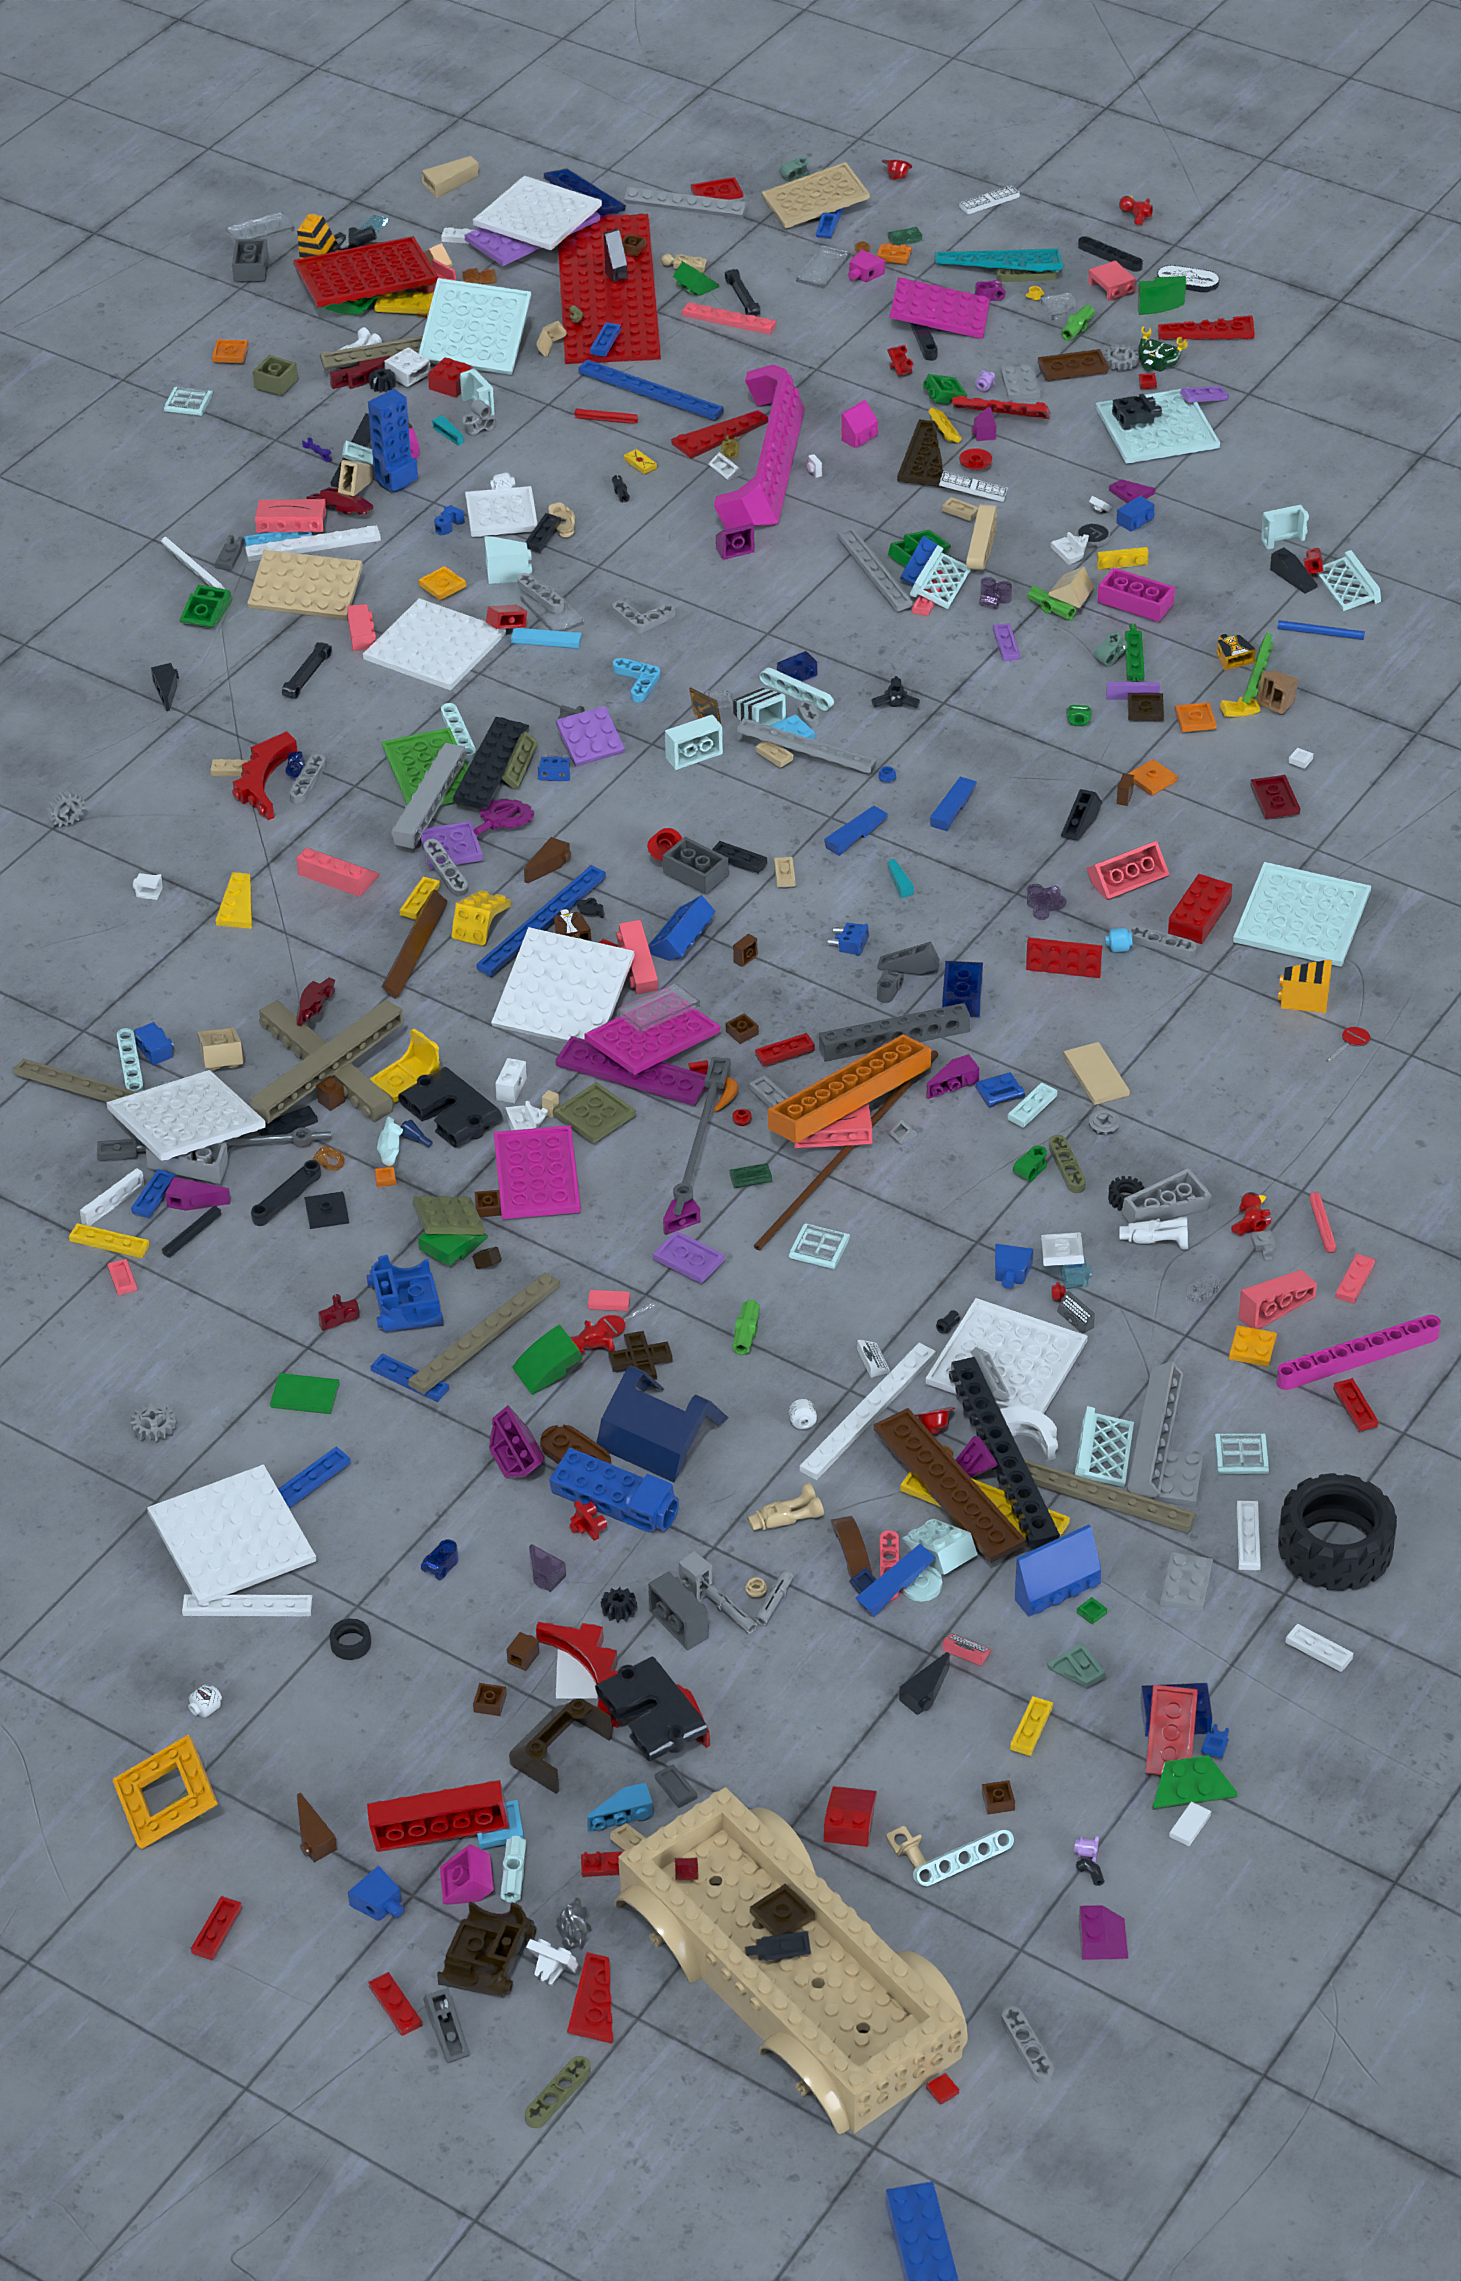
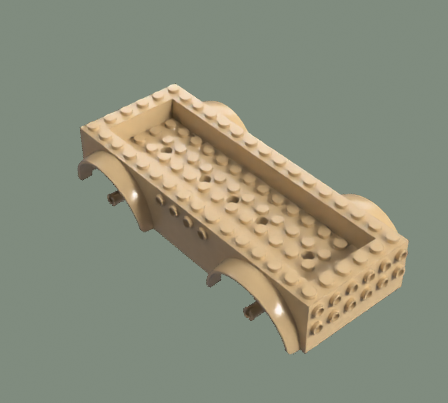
[614,1787,968,2134]

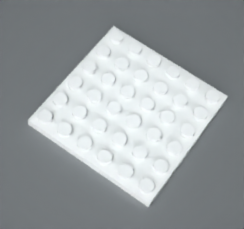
[473,176,602,250]
[363,598,506,690]
[491,927,635,1043]
[107,1070,265,1161]
[926,1298,1088,1414]
[147,1464,316,1605]

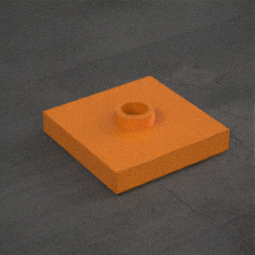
[212,339,249,363]
[1175,702,1217,732]
[1128,759,1178,796]

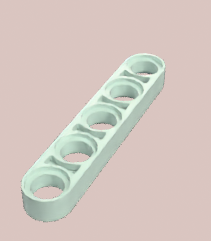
[760,667,834,711]
[441,703,476,762]
[117,1028,144,1092]
[913,1829,1014,1886]

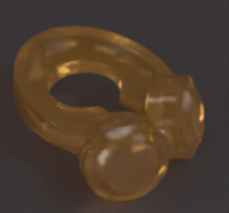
[313,1146,345,1171]

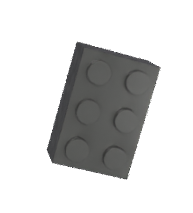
[232,239,268,282]
[662,837,729,894]
[648,1571,709,1651]

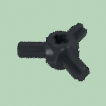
[871,676,920,708]

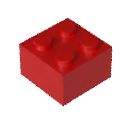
[428,357,472,398]

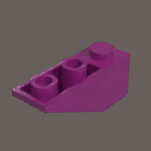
[926,1054,979,1099]
[165,1177,231,1211]

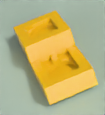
[1219,697,1261,717]

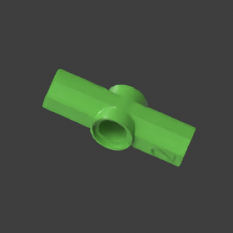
[1061,304,1095,341]
[1028,586,1076,621]
[732,1299,760,1355]

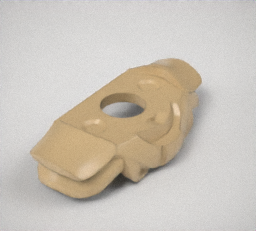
[549,502,575,537]

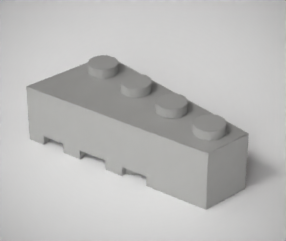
[146,1142,228,1184]
[1122,1168,1212,1223]

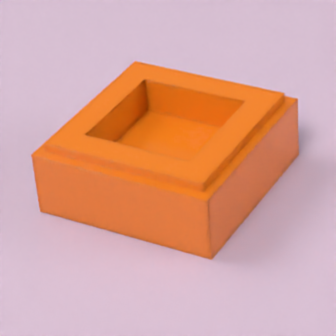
[374,1167,396,1187]

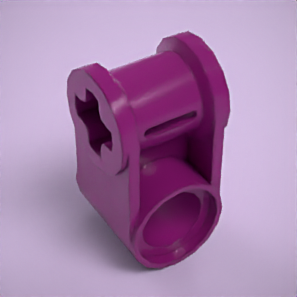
[974,280,1006,301]

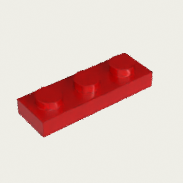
[755,1033,815,1067]
[1333,1378,1378,1432]
[191,1896,242,1960]
[368,1972,422,2036]

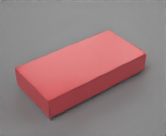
[107,1259,137,1295]
[588,1290,630,1311]

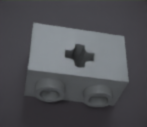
[679,1551,712,1602]

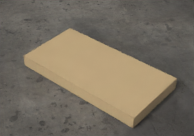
[1063,1042,1130,1105]

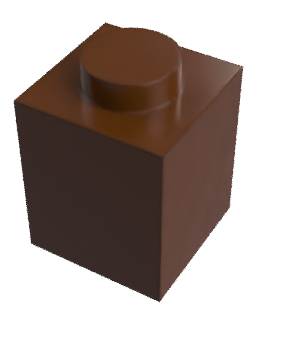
[316,1076,345,1111]
[506,1632,539,1671]

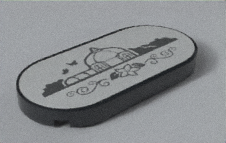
[1157,265,1220,292]

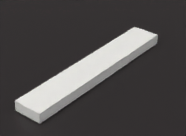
[161,537,225,589]
[182,1595,313,1616]

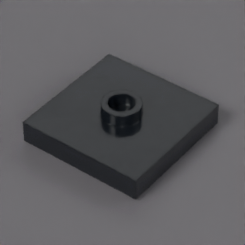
[304,1191,349,1229]

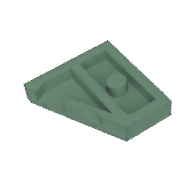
[1047,1643,1106,1688]

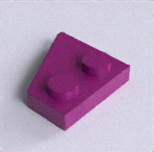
[1109,479,1155,503]
[955,1436,998,1478]

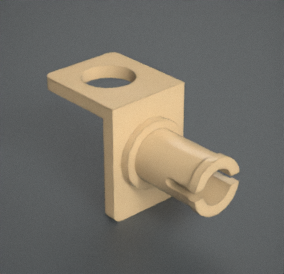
[886,1826,927,1868]

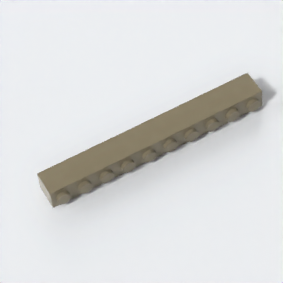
[250,999,404,1123]
[259,1000,393,1122]

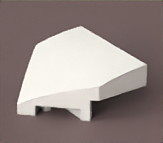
[1050,532,1089,565]
[504,1101,548,1130]

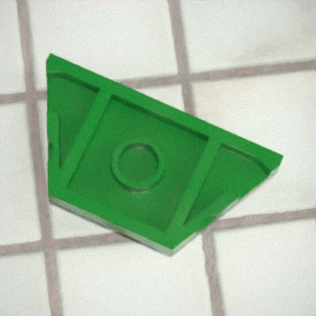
[1152,1755,1238,1810]

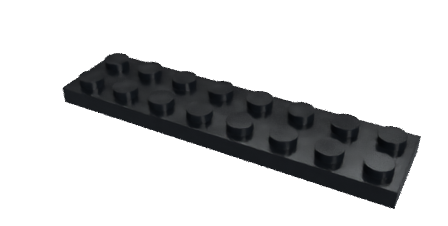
[453,716,529,810]

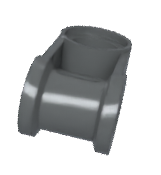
[877,969,904,1003]

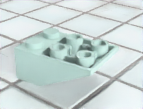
[902,1519,978,1575]

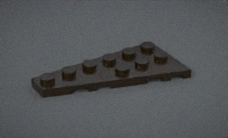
[897,419,946,488]

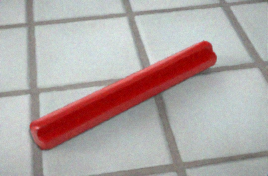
[574,409,638,424]

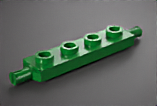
[1125,623,1145,682]

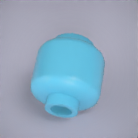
[1105,927,1133,953]

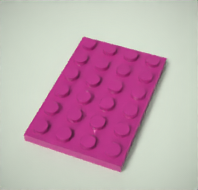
[889,277,990,339]
[584,992,721,1075]
[494,1125,581,1219]

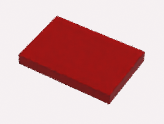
[691,177,743,200]

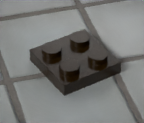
[1128,693,1164,721]
[750,1884,815,1936]

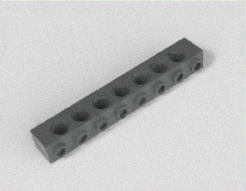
[819,1003,970,1062]

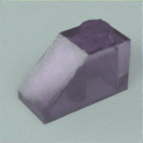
[529,1544,566,1592]

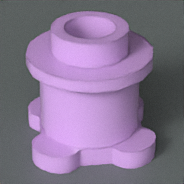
[975,370,995,391]
[1074,1835,1099,1863]

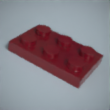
[1250,775,1301,819]

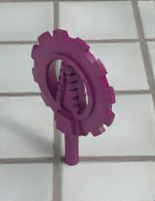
[473,799,534,835]

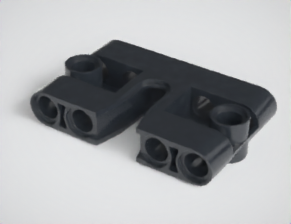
[398,1067,503,1148]
[595,1656,708,1762]

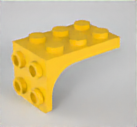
[451,890,511,946]
[369,1028,440,1103]

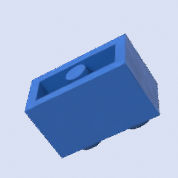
[1116,496,1155,532]
[134,1022,174,1066]

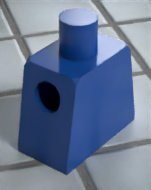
[995,1244,1033,1288]
[348,1866,404,1921]

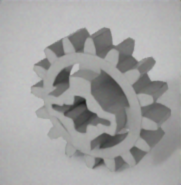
[1104,345,1139,371]
[47,790,86,827]
[131,1402,176,1442]

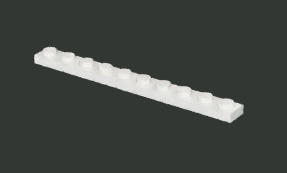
[800,1343,936,1480]

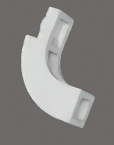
[1000,1407,1058,1461]

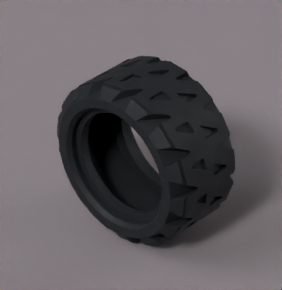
[1278,1473,1397,1591]

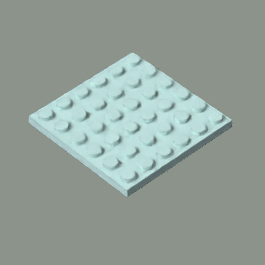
[419,278,532,375]
[1095,389,1220,463]
[1233,862,1371,967]

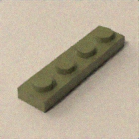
[502,731,538,789]

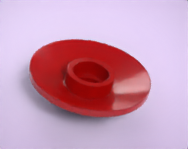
[959,448,992,469]

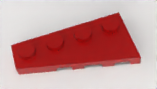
[567,1952,613,2044]

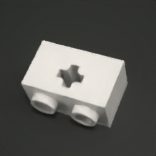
[495,1058,527,1104]

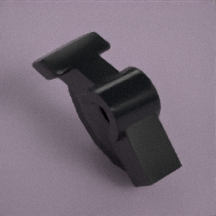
[577,898,605,918]

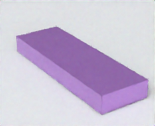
[1180,386,1229,402]
[993,623,1020,661]
[1106,682,1160,700]

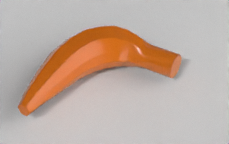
[714,1077,739,1112]

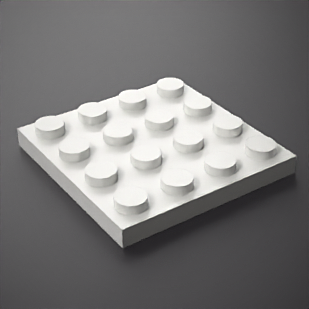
[465,486,538,537]

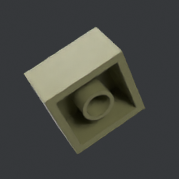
[252,355,298,396]

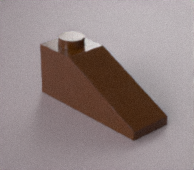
[524,837,571,883]
[297,1792,337,1862]

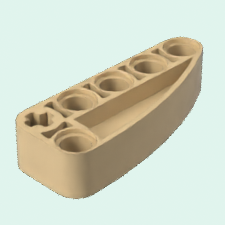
[966,504,997,570]

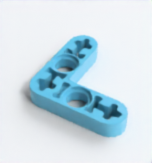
[613,658,660,703]

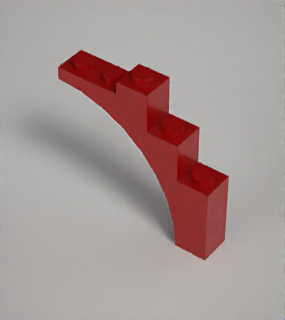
[232,731,297,820]
[536,1622,621,1728]

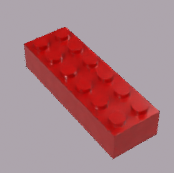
[367,1780,509,1852]

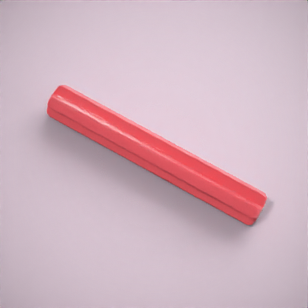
[1309,1192,1336,1253]

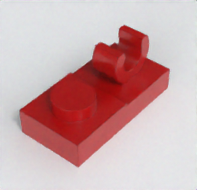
[581,1851,624,1877]

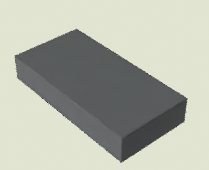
[655,1764,697,1808]

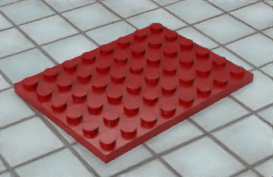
[293,236,439,307]

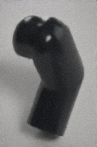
[1076,1857,1105,1886]

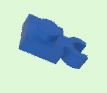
[1201,1724,1229,1759]

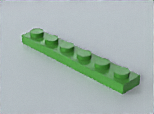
[1242,632,1273,704]

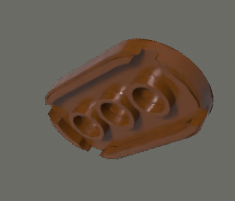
[540,1425,612,1465]

